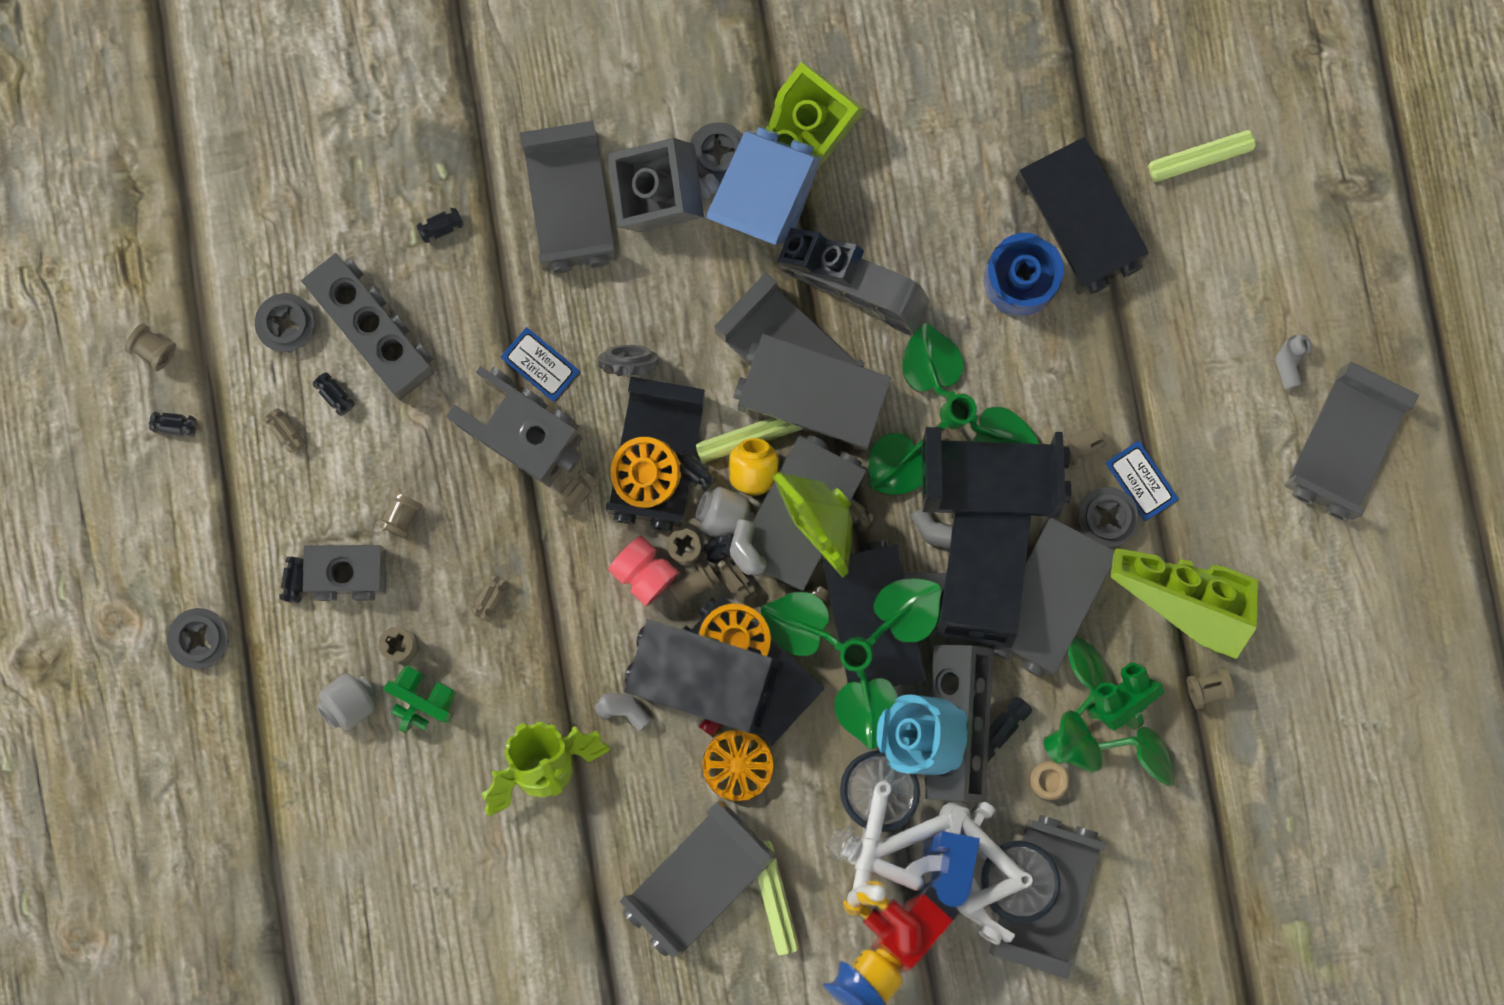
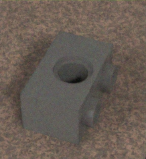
[303,545,386,601]

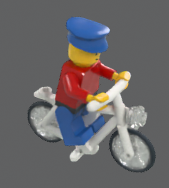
[823,750,1061,1005]

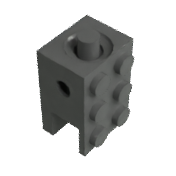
[446,366,583,488]

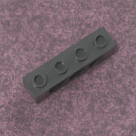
[301,253,434,401]
[925,645,993,802]

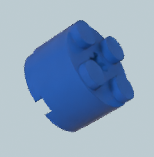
[984,233,1064,316]

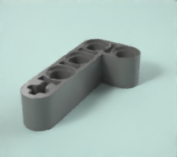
[779,258,930,335]

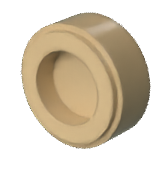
[1030,761,1069,800]

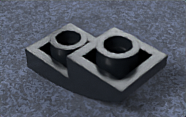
[777,228,864,285]

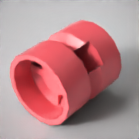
[607,535,680,607]

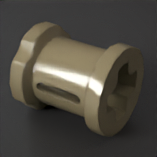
[125,323,176,372]
[375,491,423,539]
[667,529,702,566]
[379,627,418,663]
[1187,667,1235,710]

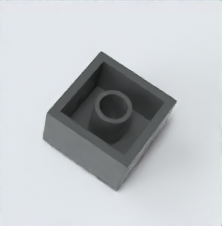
[608,138,704,232]

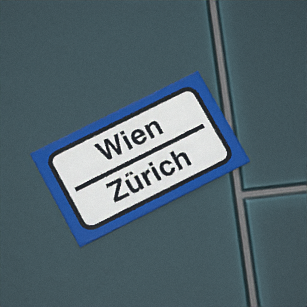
[500,327,580,402]
[1105,441,1179,521]

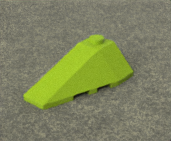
[766,62,866,170]
[773,472,853,578]
[1111,548,1259,659]

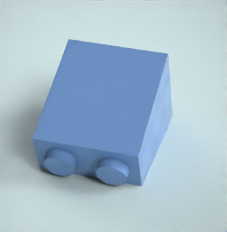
[706,127,822,245]

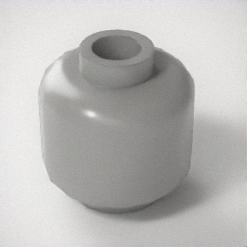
[696,487,755,538]
[316,673,375,730]

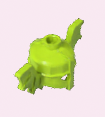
[481,722,610,817]

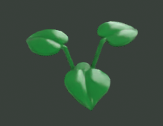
[868,323,1039,495]
[761,578,941,749]
[1044,636,1175,787]

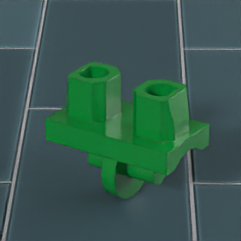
[1087,662,1165,731]
[383,665,457,734]

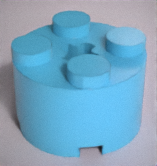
[877,695,968,776]

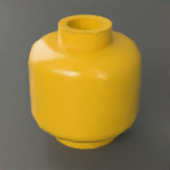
[729,438,779,497]

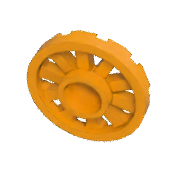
[610,437,681,508]
[699,604,771,656]
[702,729,774,801]

